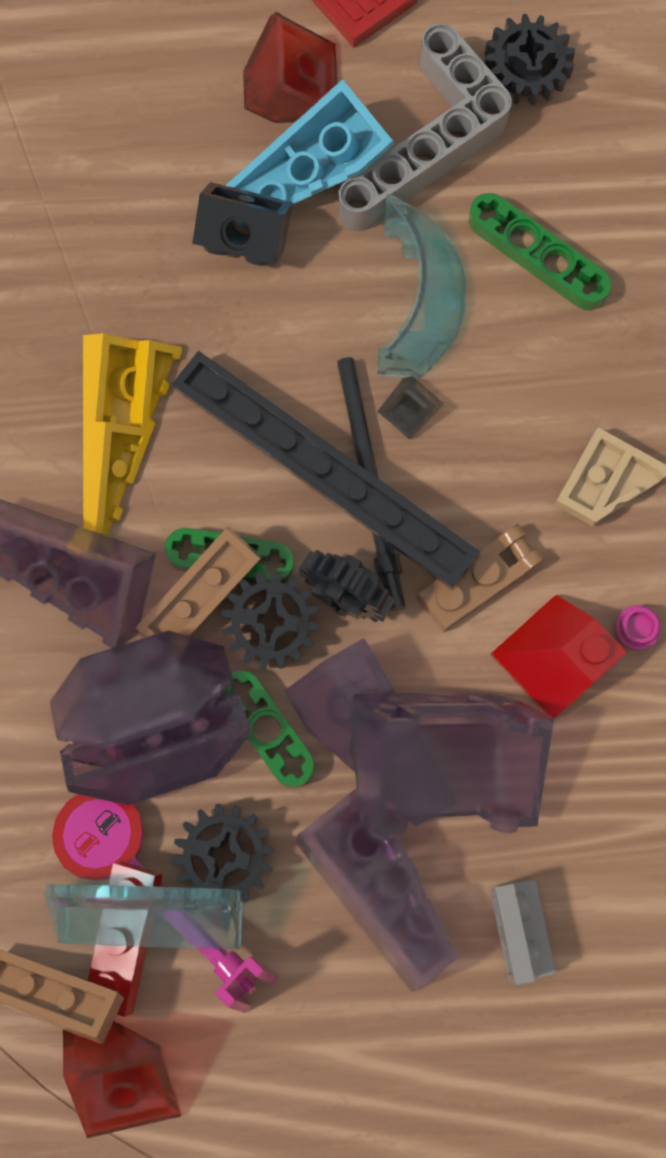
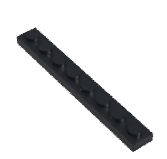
[172,350,480,591]

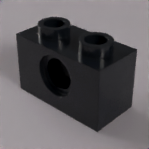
[192,182,293,266]

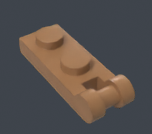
[417,524,545,632]

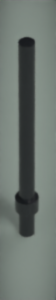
[337,357,406,611]

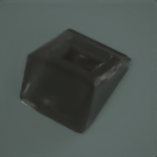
[377,376,443,439]

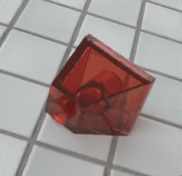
[243,12,338,123]
[63,1021,181,1138]

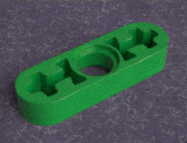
[165,528,294,584]
[220,670,314,788]

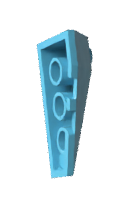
[225,79,395,227]

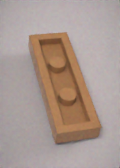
[136,527,262,658]
[0,949,124,1044]

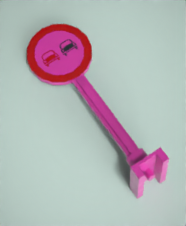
[52,787,278,1013]

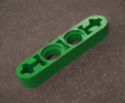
[468,193,611,310]

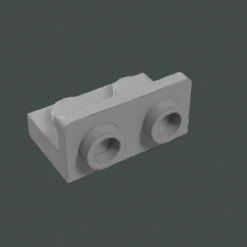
[489,880,556,985]

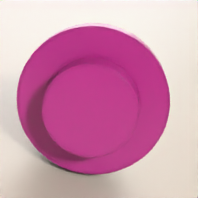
[615,605,661,651]

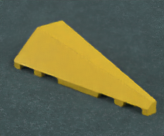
[83,333,182,556]

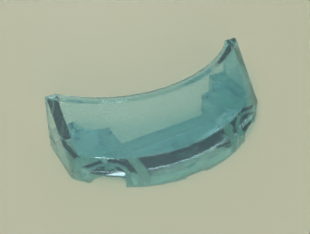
[377,194,466,378]
[45,884,243,949]

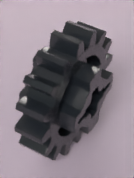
[484,14,575,105]
[299,550,395,622]
[221,571,320,669]
[172,804,275,907]

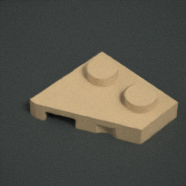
[554,427,666,526]

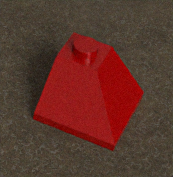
[490,595,627,721]

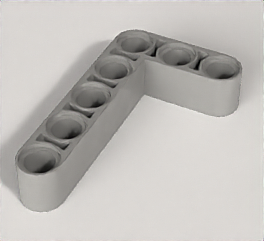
[338,23,512,231]

